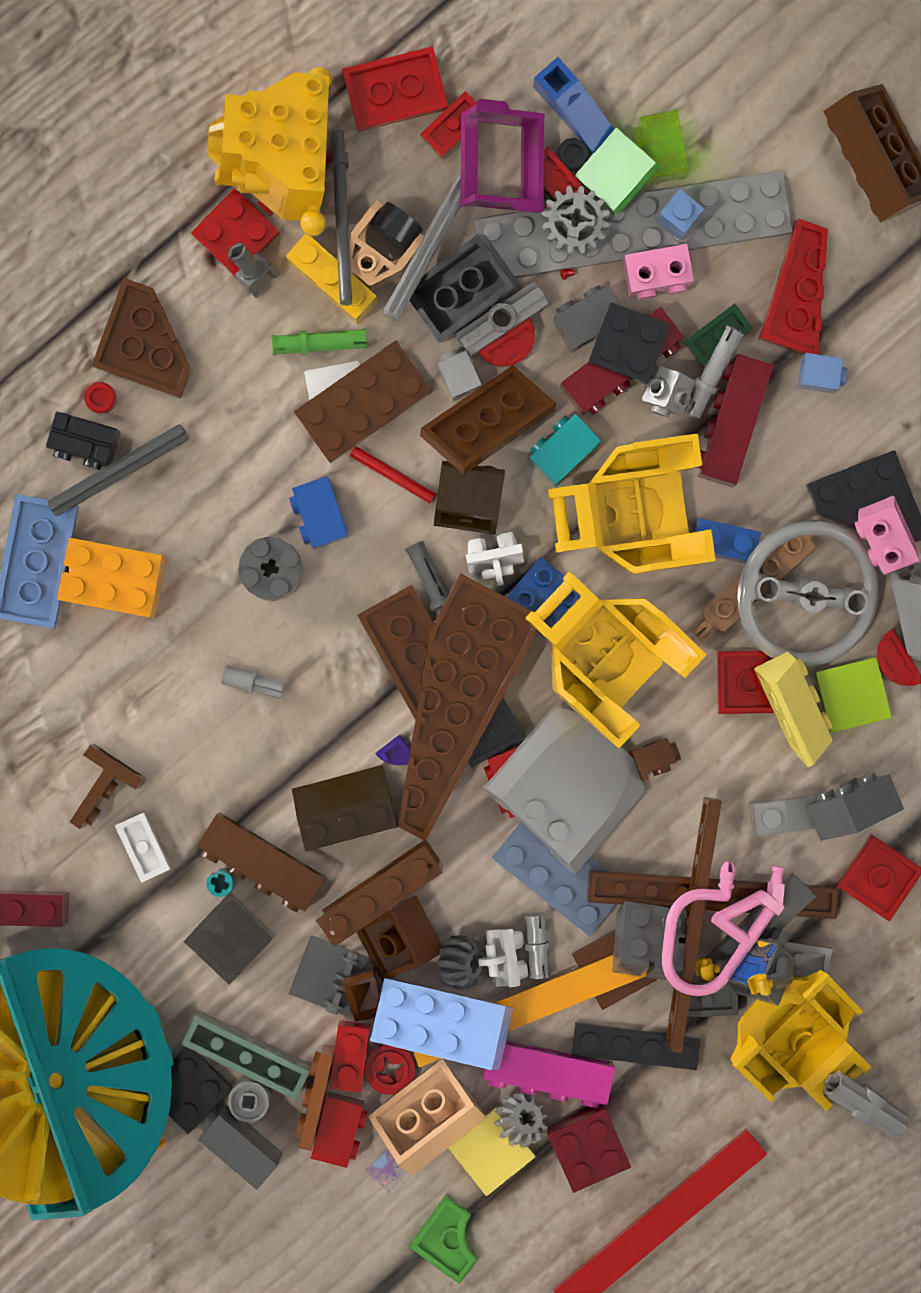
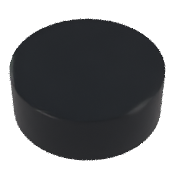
[557,138,589,171]

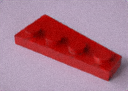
[759,219,828,355]

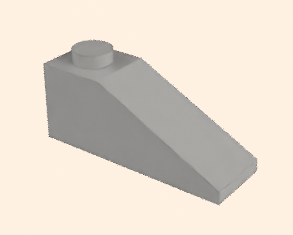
[749,795,817,836]

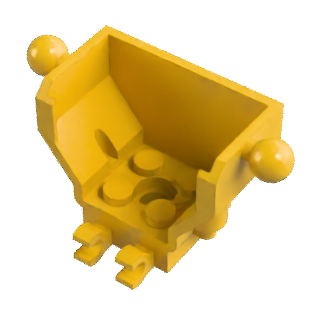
[207,67,332,236]

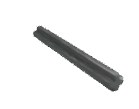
[47,424,189,516]

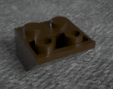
[434,460,505,535]

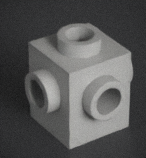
[642,365,696,418]

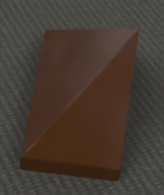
[342,967,381,1022]

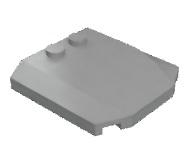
[483,706,646,874]

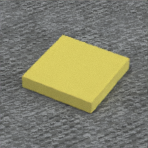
[448,1106,536,1196]

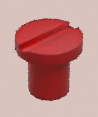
[560,268,574,280]

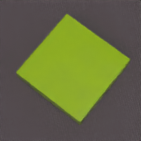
[814,657,892,733]

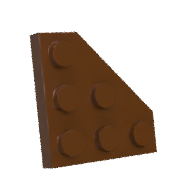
[91,277,192,399]

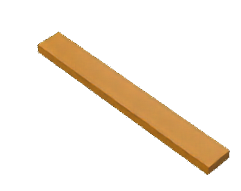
[413,954,650,1067]

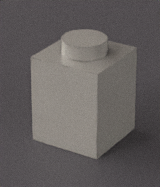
[437,349,482,401]

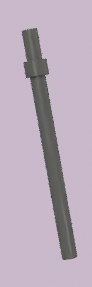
[329,130,352,306]

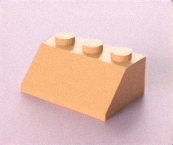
[367,1059,487,1175]

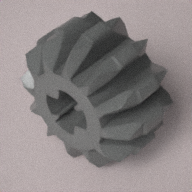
[437,935,484,990]

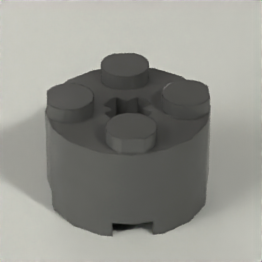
[238,537,304,601]

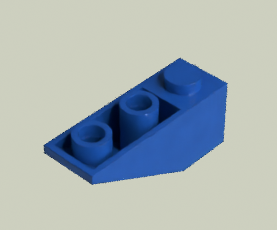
[533,57,614,154]

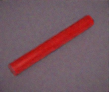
[349,446,436,504]

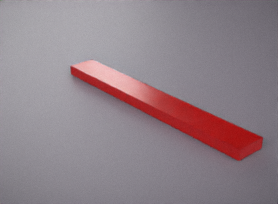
[553,1128,767,1293]

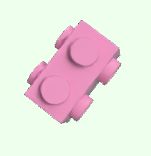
[623,244,694,300]
[855,496,919,575]

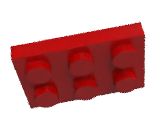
[342,46,448,132]

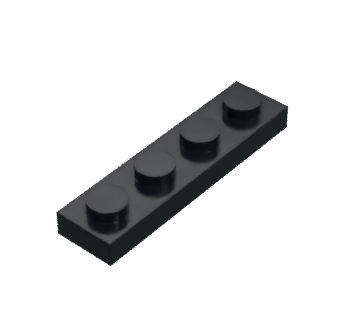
[571,1022,700,1070]

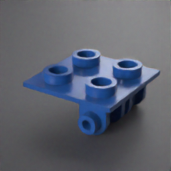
[507,556,581,640]

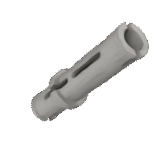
[685,325,745,418]

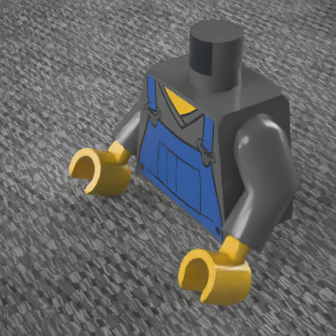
[695,927,796,1006]

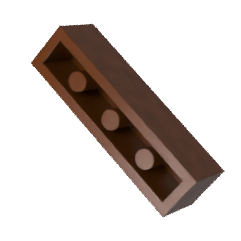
[197,812,326,912]

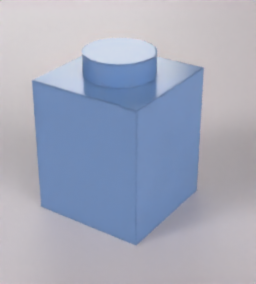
[657,189,704,240]
[797,353,847,393]

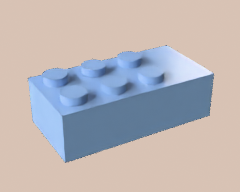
[370,978,513,1070]

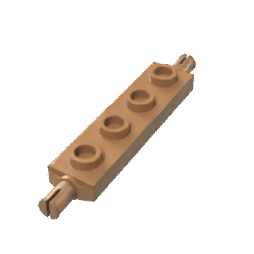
[693,518,821,642]

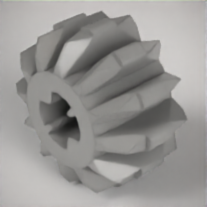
[494,1092,549,1148]

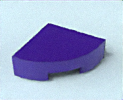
[375,734,411,765]

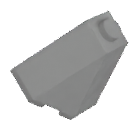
[889,563,921,661]

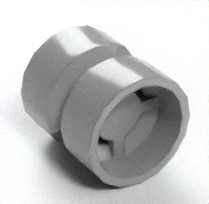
[228,1076,272,1123]

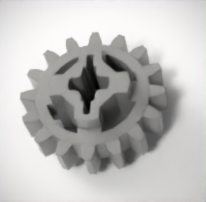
[541,186,610,256]

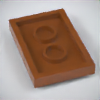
[295,1044,335,1151]

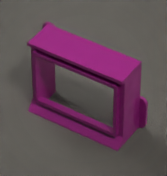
[460,99,545,213]

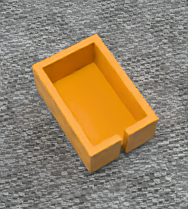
[57,538,167,619]

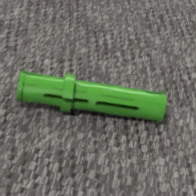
[272,328,367,356]

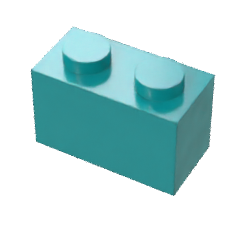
[529,414,601,487]

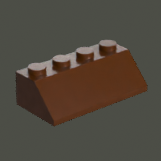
[823,84,921,222]

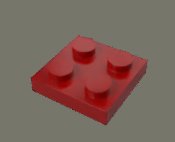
[191,188,280,278]

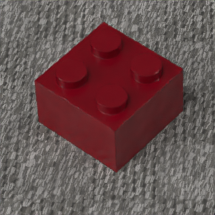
[547,1104,631,1193]

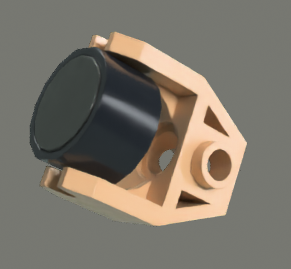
[349,200,424,292]

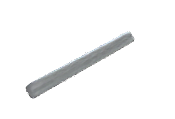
[384,170,461,321]

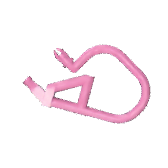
[662,861,785,996]

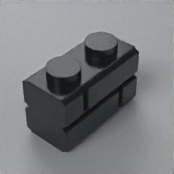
[46,411,121,470]

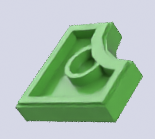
[408,1194,478,1284]

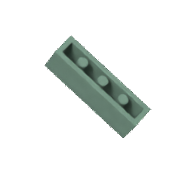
[181,1010,311,1100]

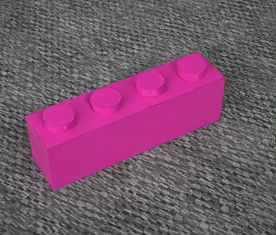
[483,1040,615,1108]

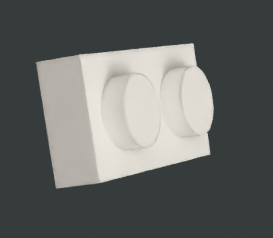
[115,812,171,883]

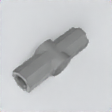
[455,282,549,357]
[823,1070,909,1139]

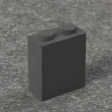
[198,1104,282,1190]

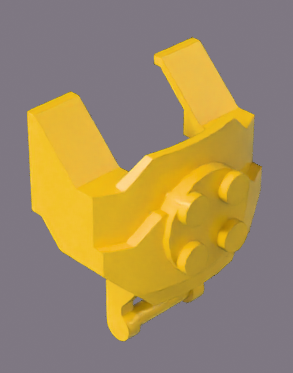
[548,434,716,575]
[525,572,707,749]
[730,970,872,1112]

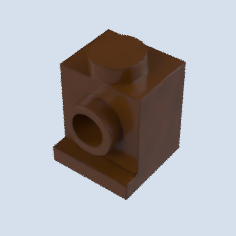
[630,738,681,781]

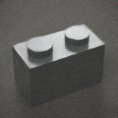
[553,285,621,353]

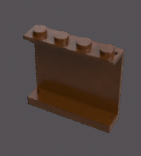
[316,840,443,947]

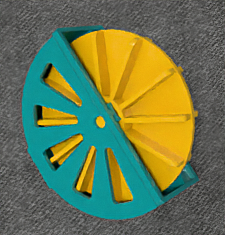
[0,949,174,1221]

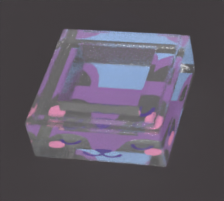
[366,1148,408,1193]

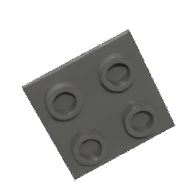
[289,935,369,1016]

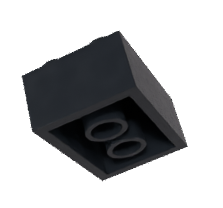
[409,234,521,343]

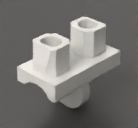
[466,532,524,586]
[478,929,528,987]

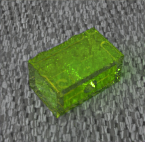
[634,110,689,185]

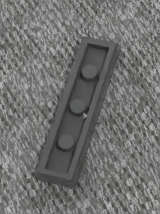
[705,872,816,963]

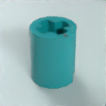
[206,868,236,897]

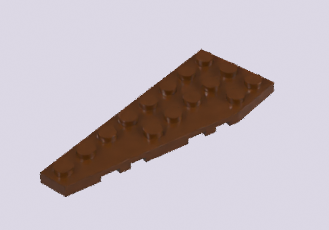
[398,573,538,841]

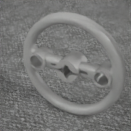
[737,521,879,667]

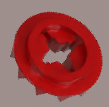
[365,1045,415,1095]

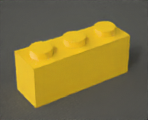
[286,234,378,325]

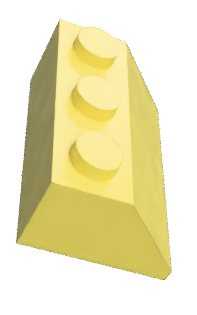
[754,651,833,767]

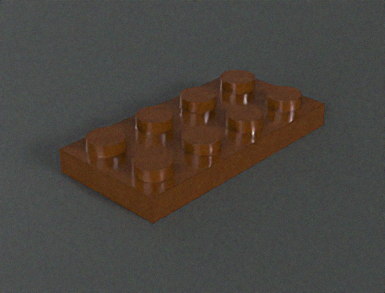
[294,340,432,464]
[420,365,556,475]
[357,585,434,720]

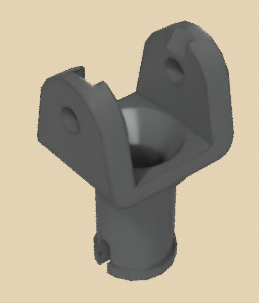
[228,243,280,298]

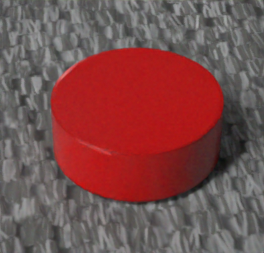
[84,382,117,414]

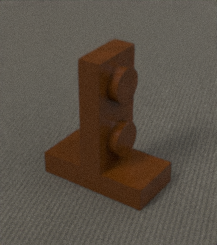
[70,744,147,829]

